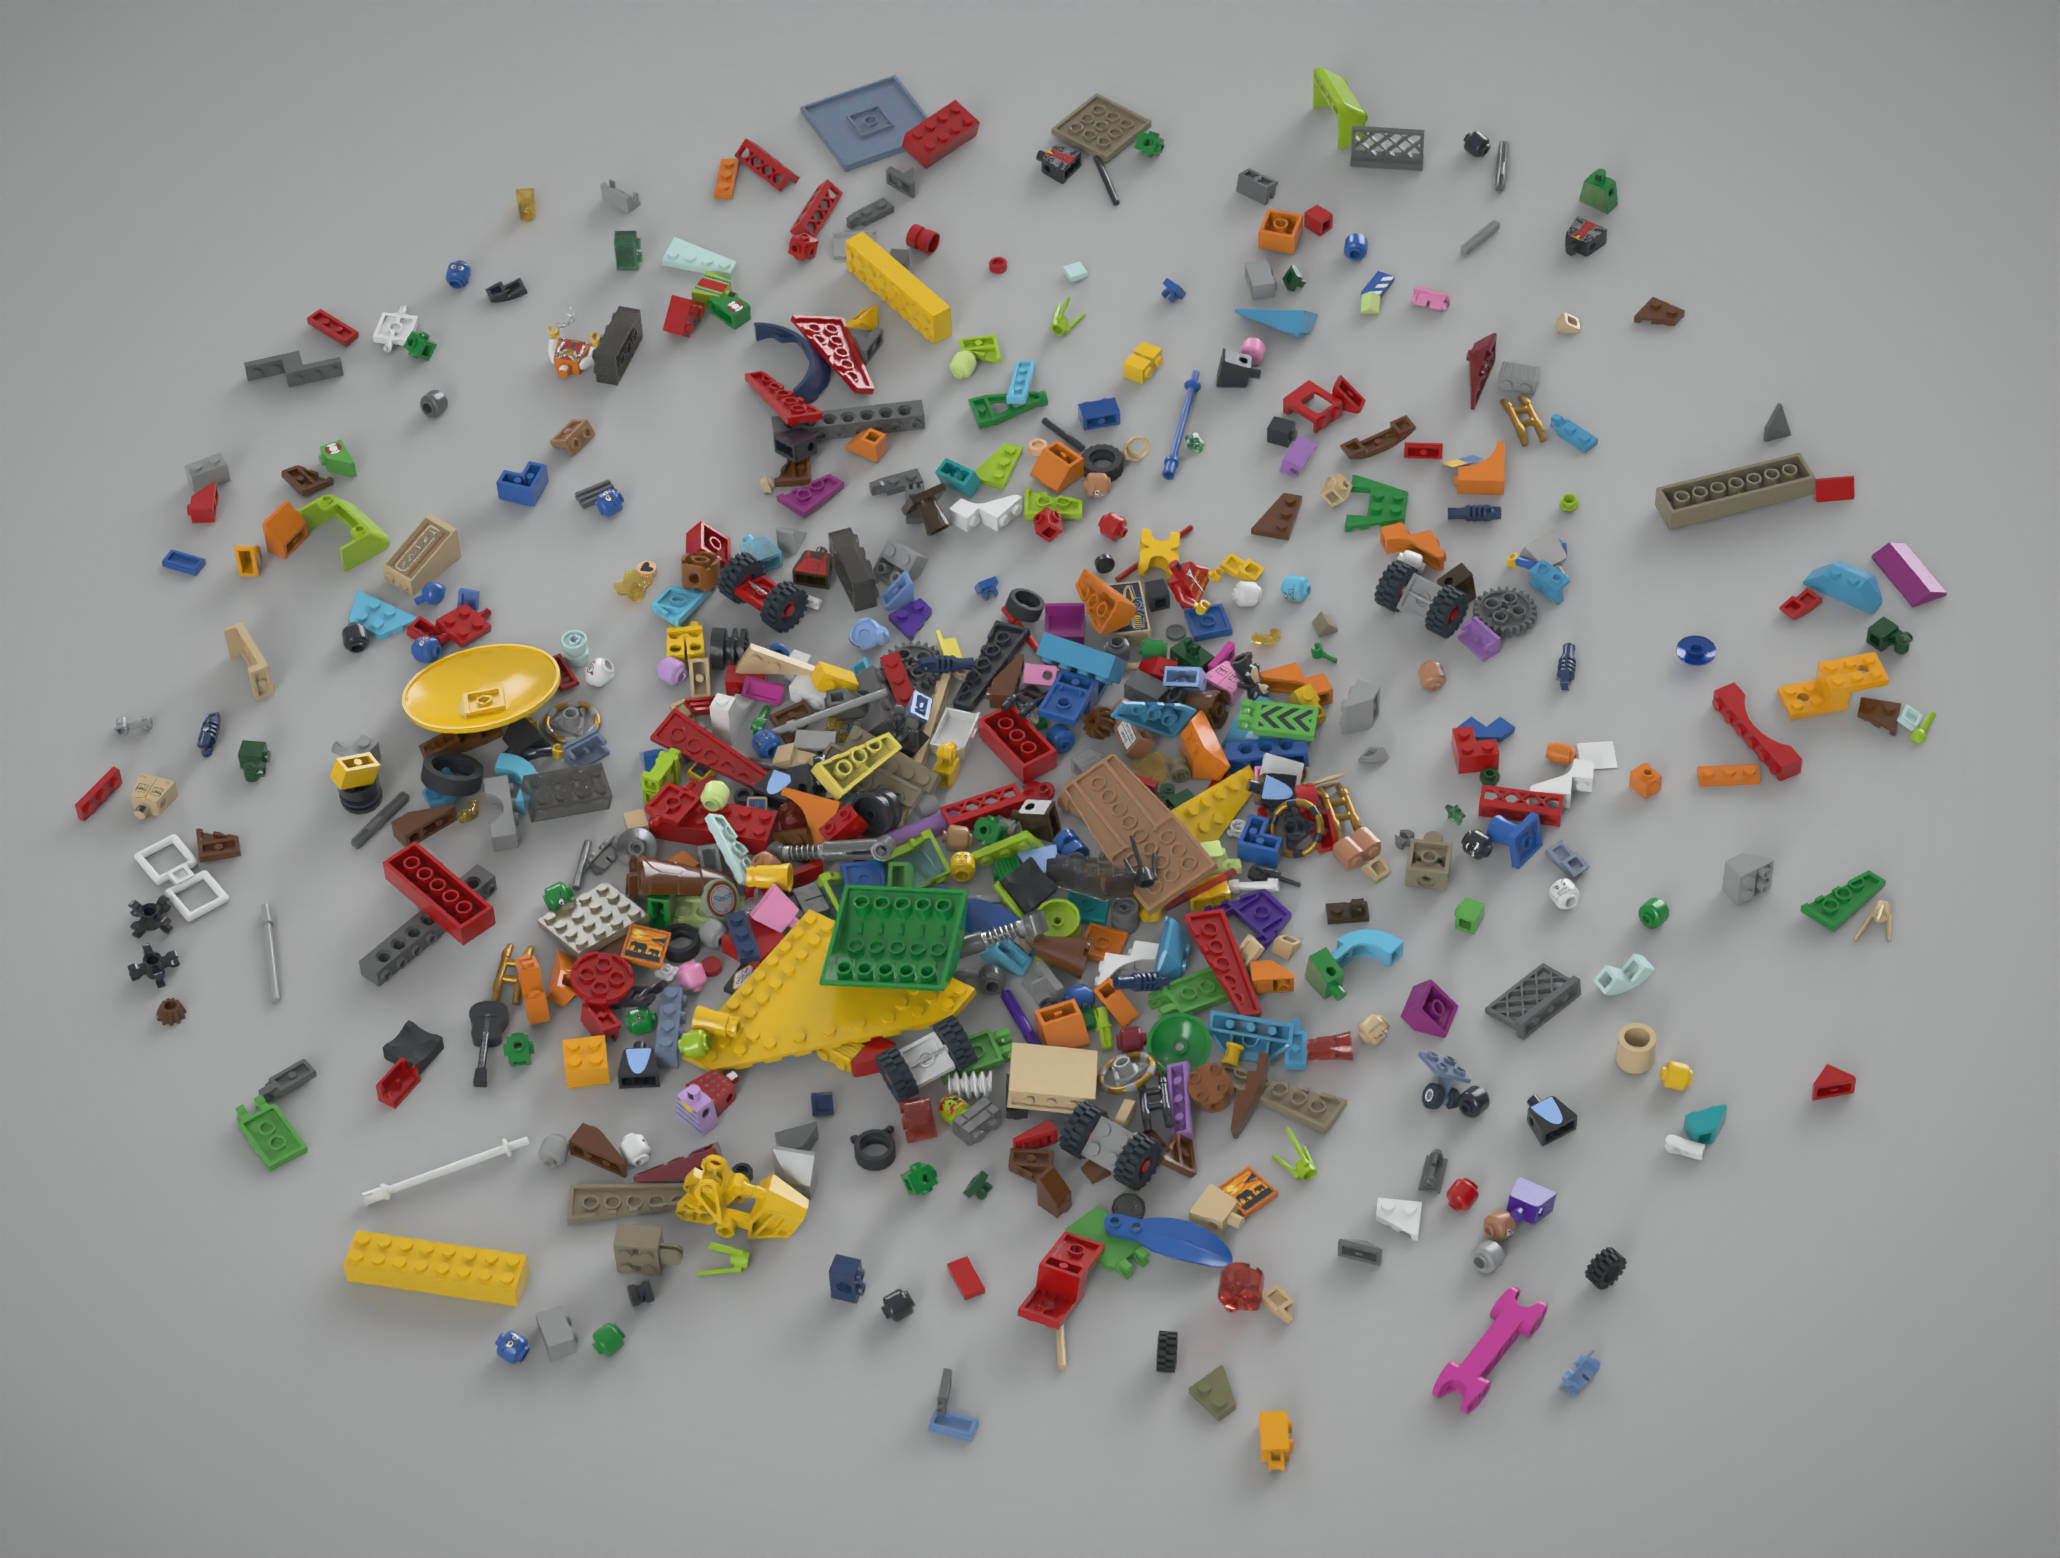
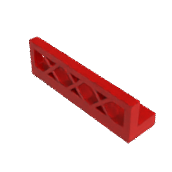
[734,138,800,192]
[789,179,843,238]
[940,783,1025,831]
[1478,785,1564,827]
[744,859,825,911]

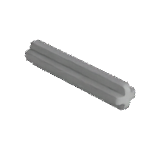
[1461,220,1500,254]

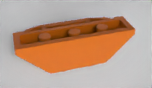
[1179,710,1230,781]

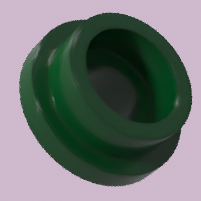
[1479,768,1500,786]

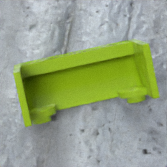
[1312,67,1368,150]
[298,495,390,572]

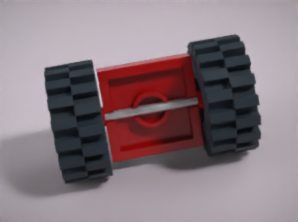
[718,552,809,633]

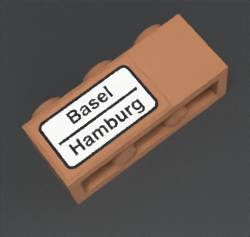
[1111,698,1155,761]

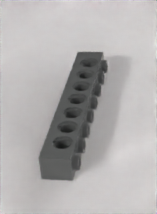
[771,400,925,440]
[359,864,497,987]

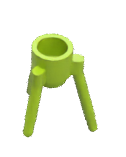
[1050,297,1086,335]
[1272,1127,1317,1181]
[696,1242,750,1276]

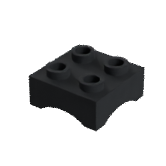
[1000,856,1058,915]
[382,1020,444,1075]

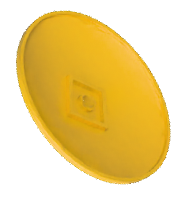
[402,644,561,734]

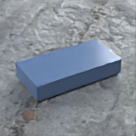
[928,1408,979,1442]

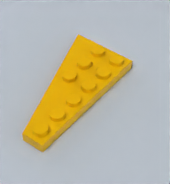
[1171,765,1255,843]

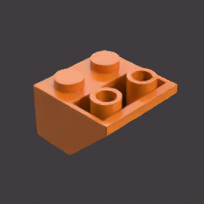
[1030,440,1084,493]
[262,500,309,559]
[1034,999,1090,1049]

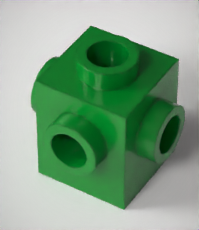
[1134,131,1164,158]
[403,331,437,361]
[973,815,1009,846]
[503,1033,534,1067]
[900,1161,938,1195]

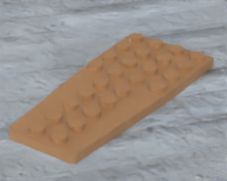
[1063,754,1218,916]

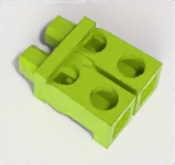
[641,748,683,804]

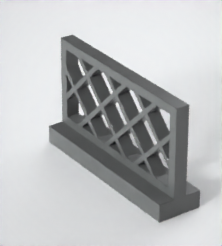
[1351,126,1425,171]
[1485,963,1581,1040]

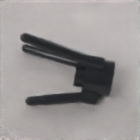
[1123,835,1158,888]
[1247,864,1301,894]

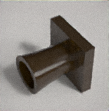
[901,483,951,536]

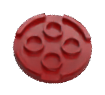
[570,951,634,1006]

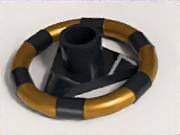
[1269,798,1324,859]

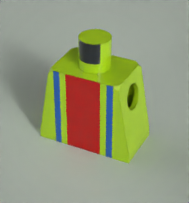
[691,271,739,309]

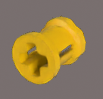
[1220,1042,1245,1067]

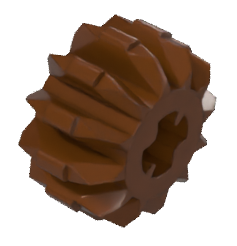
[1083,705,1116,740]

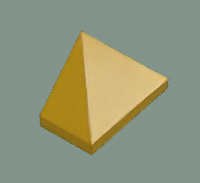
[845,305,878,331]

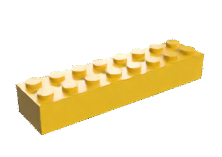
[845,232,952,344]
[344,1230,530,1306]

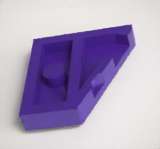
[888,598,932,641]

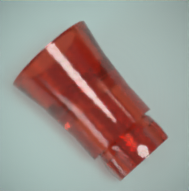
[1306,1031,1353,1061]

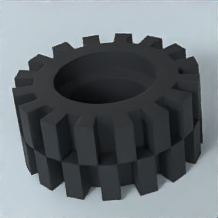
[1585,1247,1627,1290]
[1156,1331,1178,1373]

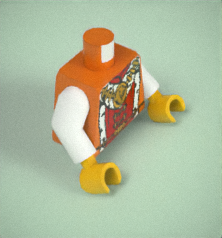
[547,325,604,378]

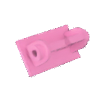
[1410,287,1450,312]

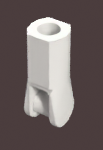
[1665,1134,1706,1161]

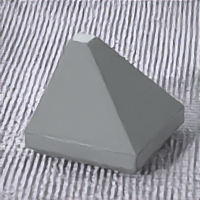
[1358,747,1389,762]

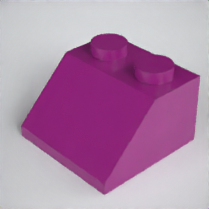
[1400,979,1459,1038]

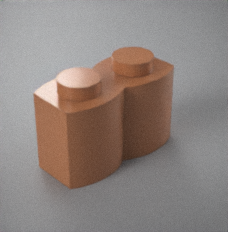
[1333,827,1381,870]

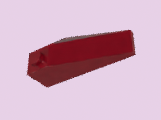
[1466,333,1497,410]
[633,1142,723,1182]

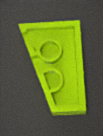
[975,443,1023,490]
[972,830,1044,867]

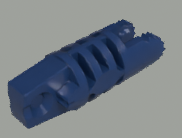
[197,712,221,757]

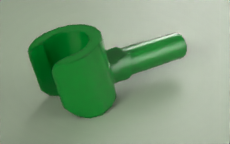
[1311,643,1338,663]

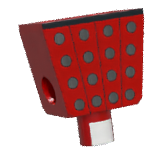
[686,1070,740,1118]

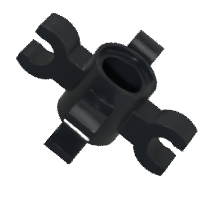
[128,895,173,939]
[127,943,180,988]

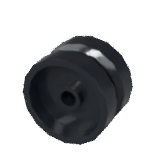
[851,788,902,838]

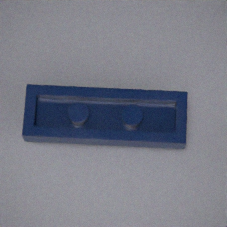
[724,910,761,965]

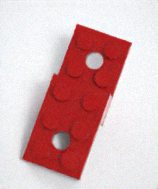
[1017,1231,1106,1330]

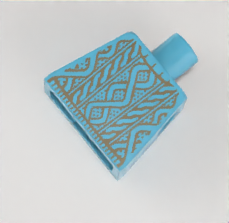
[740,534,783,572]

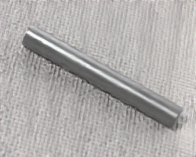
[572,840,592,891]

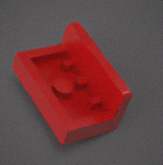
[819,803,870,841]

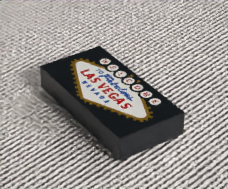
[723,963,755,995]

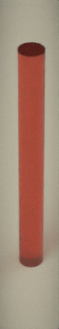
[1163,868,1237,912]

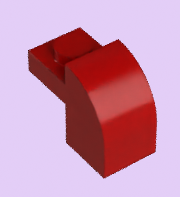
[1293,783,1321,820]

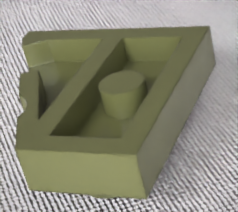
[1189,1365,1236,1421]

